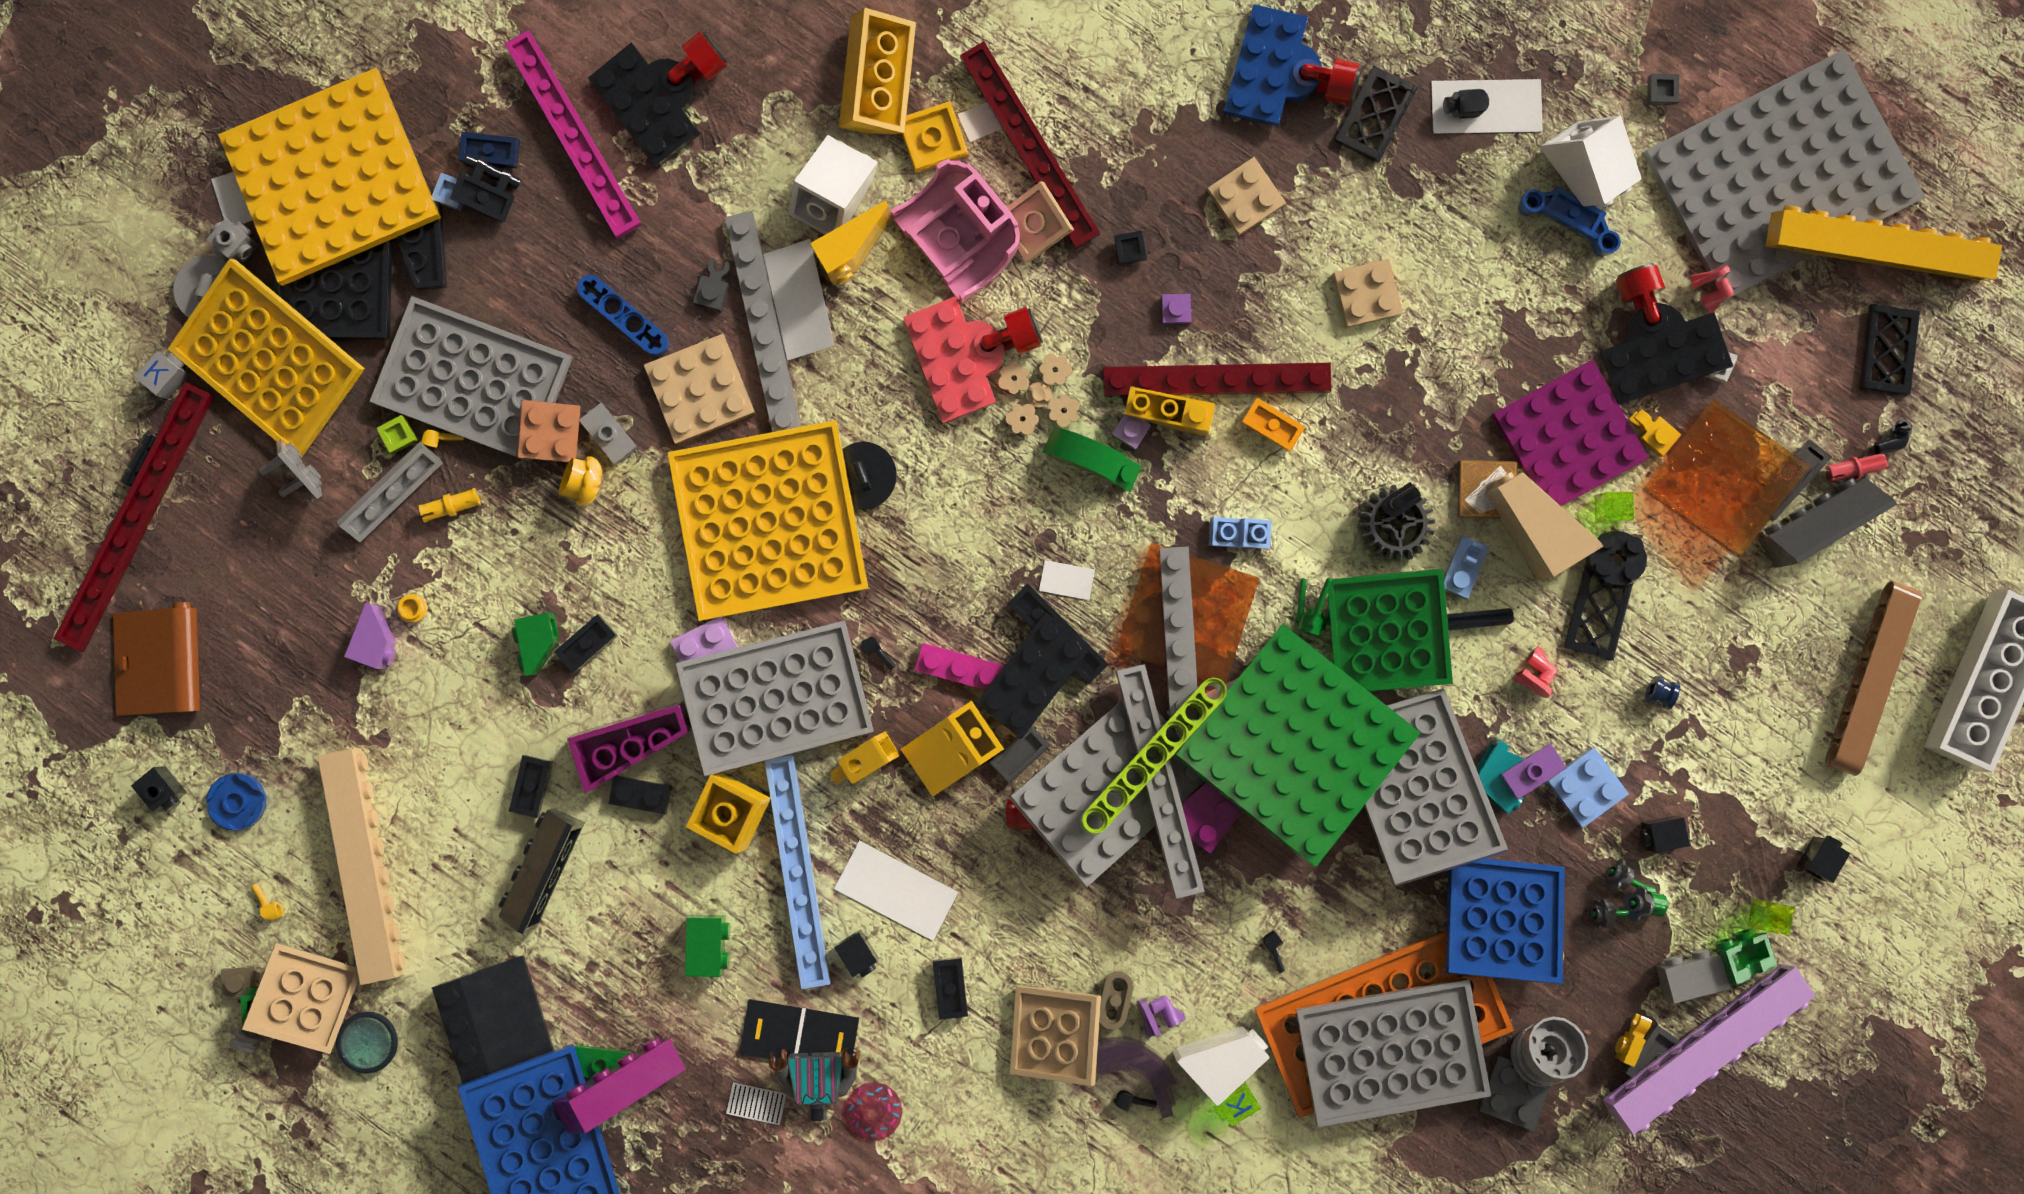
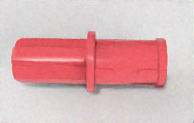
[1825,454,1888,483]

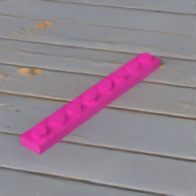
[504,30,642,239]

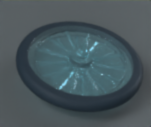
[336,1012,398,1074]

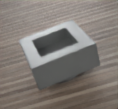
[1647,74,1679,106]

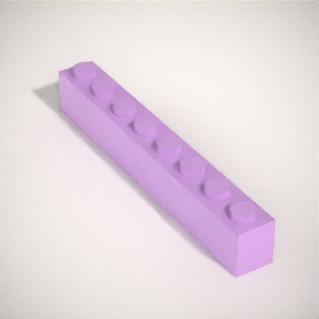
[1602,964,1816,1135]

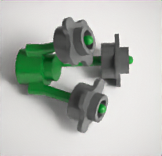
[1591,859,1668,928]

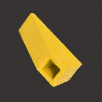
[1124,387,1215,437]

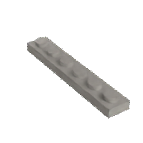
[1159,546,1199,720]

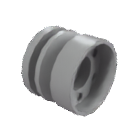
[1511,1016,1588,1088]

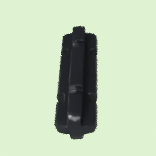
[121,433,156,487]

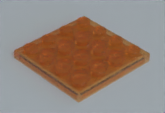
[1642,399,1811,558]
[1116,543,1260,685]

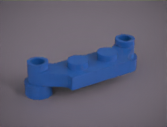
[1518,186,1621,257]

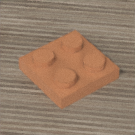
[516,400,580,462]

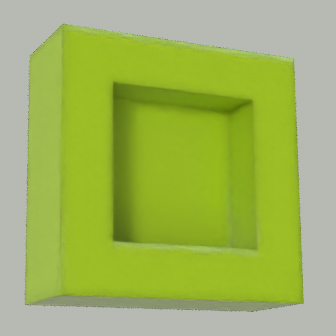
[377,415,418,454]

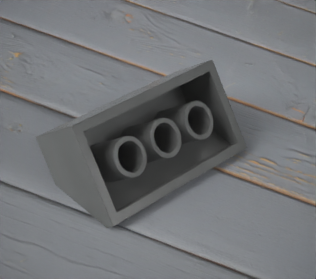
[1758,477,1897,568]

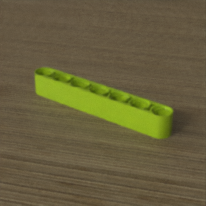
[1080,677,1227,836]

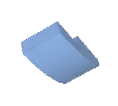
[1208,517,1272,549]

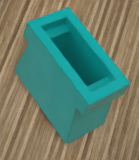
[1476,739,1524,814]

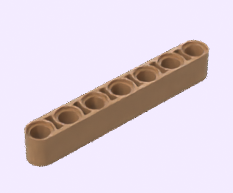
[1825,580,1922,776]

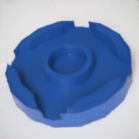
[206,773,267,830]

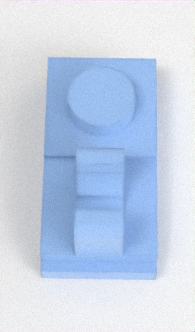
[1444,535,1488,599]

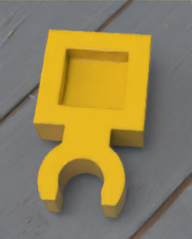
[1615,1013,1652,1067]

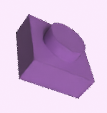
[1161,294,1191,325]

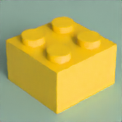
[686,772,771,854]

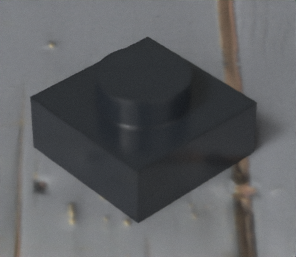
[1113,230,1147,266]

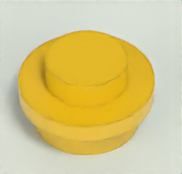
[397,594,427,623]

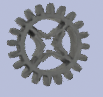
[1357,485,1435,562]

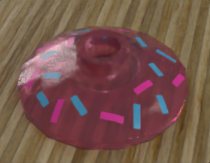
[845,1082,903,1141]

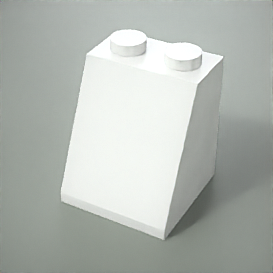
[1541,115,1641,208]
[788,135,877,235]
[1173,1026,1270,1106]

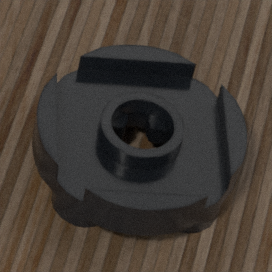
[1586,531,1647,589]

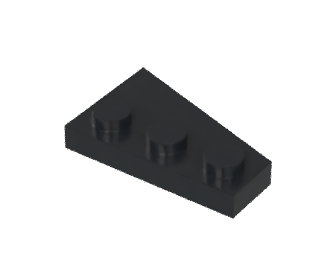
[395,202,447,290]

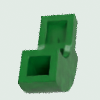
[1042,427,1142,492]

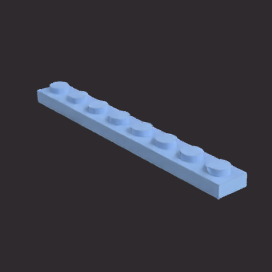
[765,755,831,989]

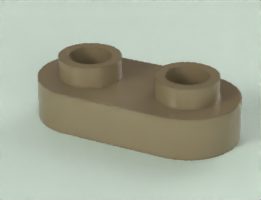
[1099,971,1134,1030]

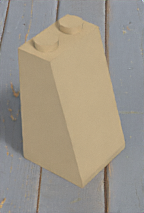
[1485,472,1603,580]

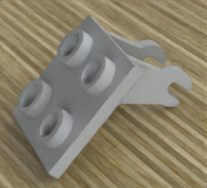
[259,439,322,499]

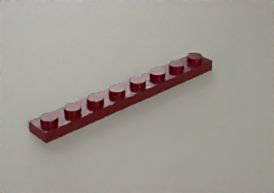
[960,41,1100,250]
[1103,362,1332,397]

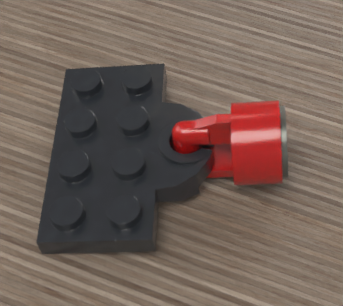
[588,31,728,169]
[1600,263,1733,405]

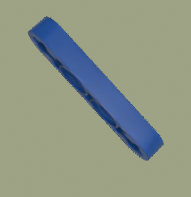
[577,275,670,357]

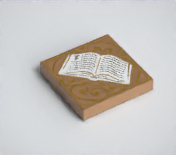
[1458,460,1517,519]

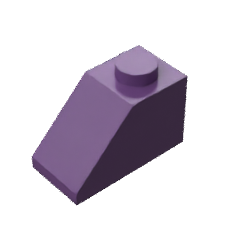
[344,603,396,669]

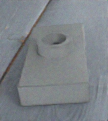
[579,403,638,465]

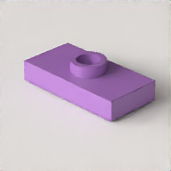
[1500,743,1567,799]

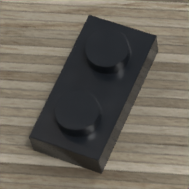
[554,614,618,674]
[509,755,553,818]
[608,775,672,814]
[933,957,968,1020]

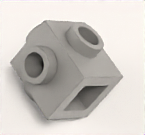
[207,218,260,265]

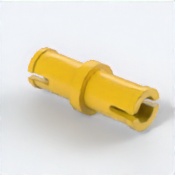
[419,488,481,523]

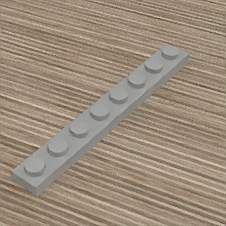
[725,211,801,432]
[1116,664,1205,899]

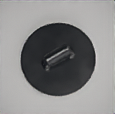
[842,442,897,510]

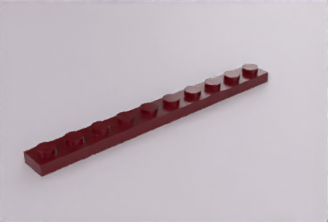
[53,382,215,652]

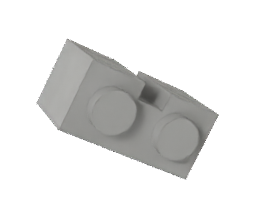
[1655,949,1730,1004]

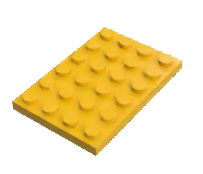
[168,259,365,458]

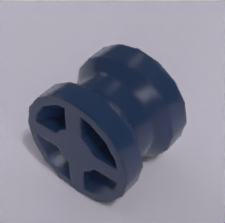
[1645,676,1680,710]

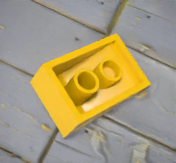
[810,200,892,285]

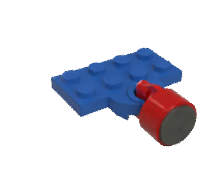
[1224,4,1362,127]

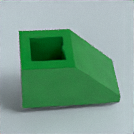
[512,612,560,676]

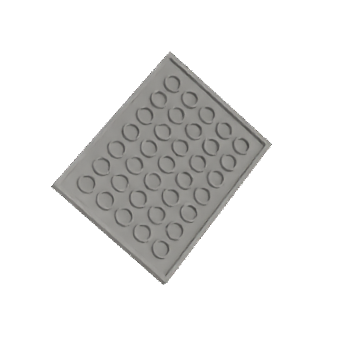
[1643,49,1925,302]

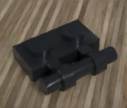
[448,154,521,223]

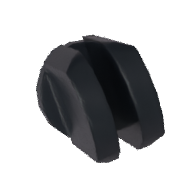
[1443,89,1490,119]

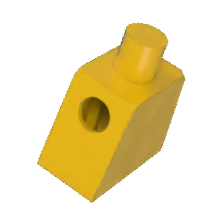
[830,731,901,786]

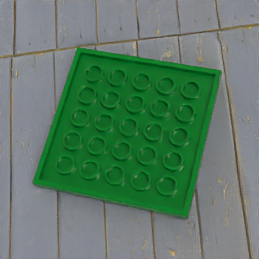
[1175,624,1421,868]

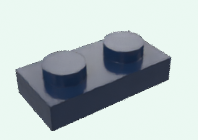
[458,132,520,169]

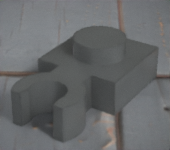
[693,258,731,312]

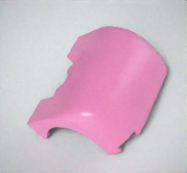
[891,159,1020,304]

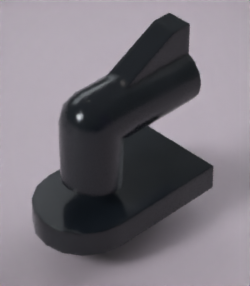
[1383,482,1422,516]

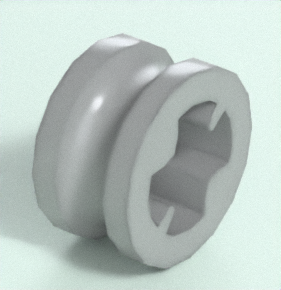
[230,1028,261,1053]

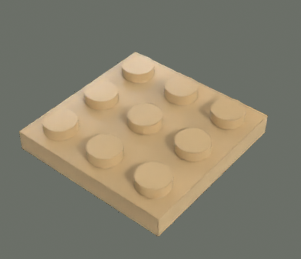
[644,334,756,445]
[242,942,359,1054]
[1010,985,1101,1086]

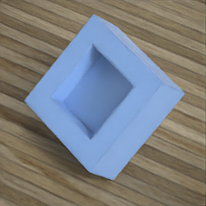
[432,173,463,211]

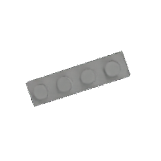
[337,442,443,542]

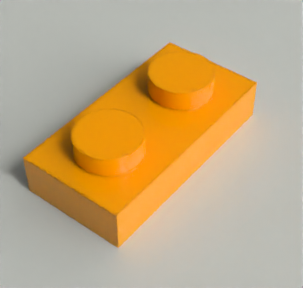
[1241,398,1305,453]

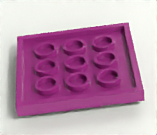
[1491,359,1649,506]

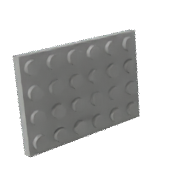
[369,296,573,463]
[676,620,874,776]
[1364,688,1508,887]
[1009,700,1205,888]
[1295,978,1491,1128]

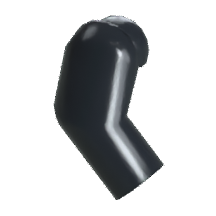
[1873,419,1912,454]

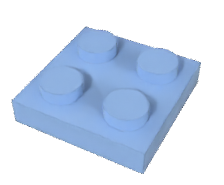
[1546,747,1629,828]

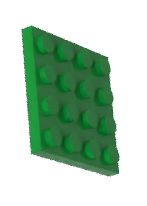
[1327,568,1453,691]

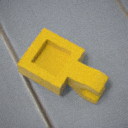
[1628,409,1681,457]

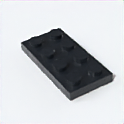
[976,612,1092,739]

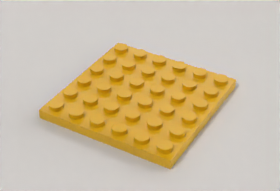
[218,68,441,286]
[667,420,869,621]

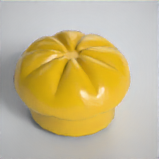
[559,456,602,506]

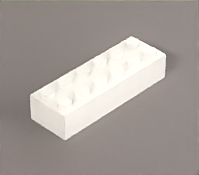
[1924,590,2024,773]

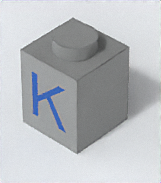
[135,351,190,400]

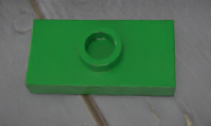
[575,1045,634,1078]

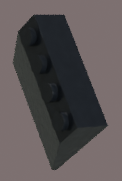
[432,955,554,1084]

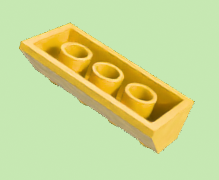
[839,8,916,134]

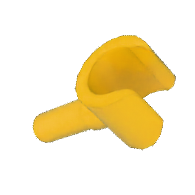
[421,430,464,448]
[251,883,283,920]

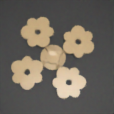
[998,354,1080,435]

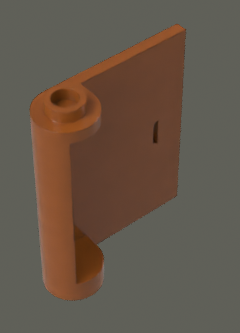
[113,602,200,716]

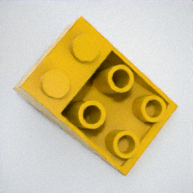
[901,701,1004,797]

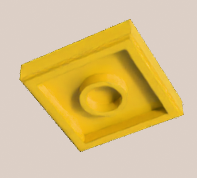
[902,101,969,174]

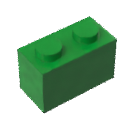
[685,915,730,977]

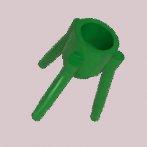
[1295,577,1332,636]

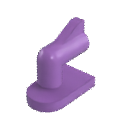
[1136,996,1186,1039]

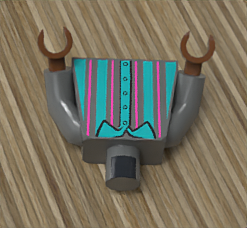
[769,1048,861,1121]

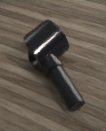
[861,637,896,670]
[1263,930,1285,973]
[1114,1090,1157,1111]

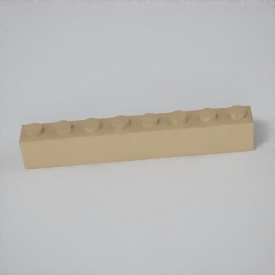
[318,748,405,985]

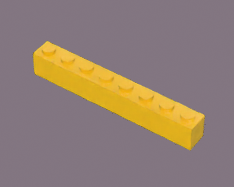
[1765,206,2002,281]

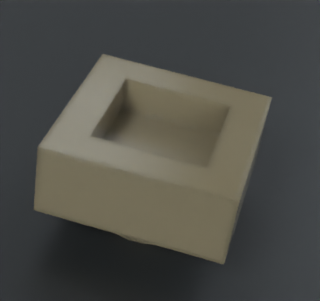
[221,966,255,999]

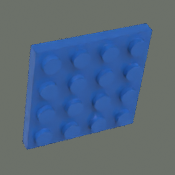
[1445,859,1565,984]

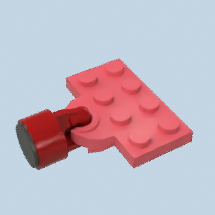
[903,296,1044,424]

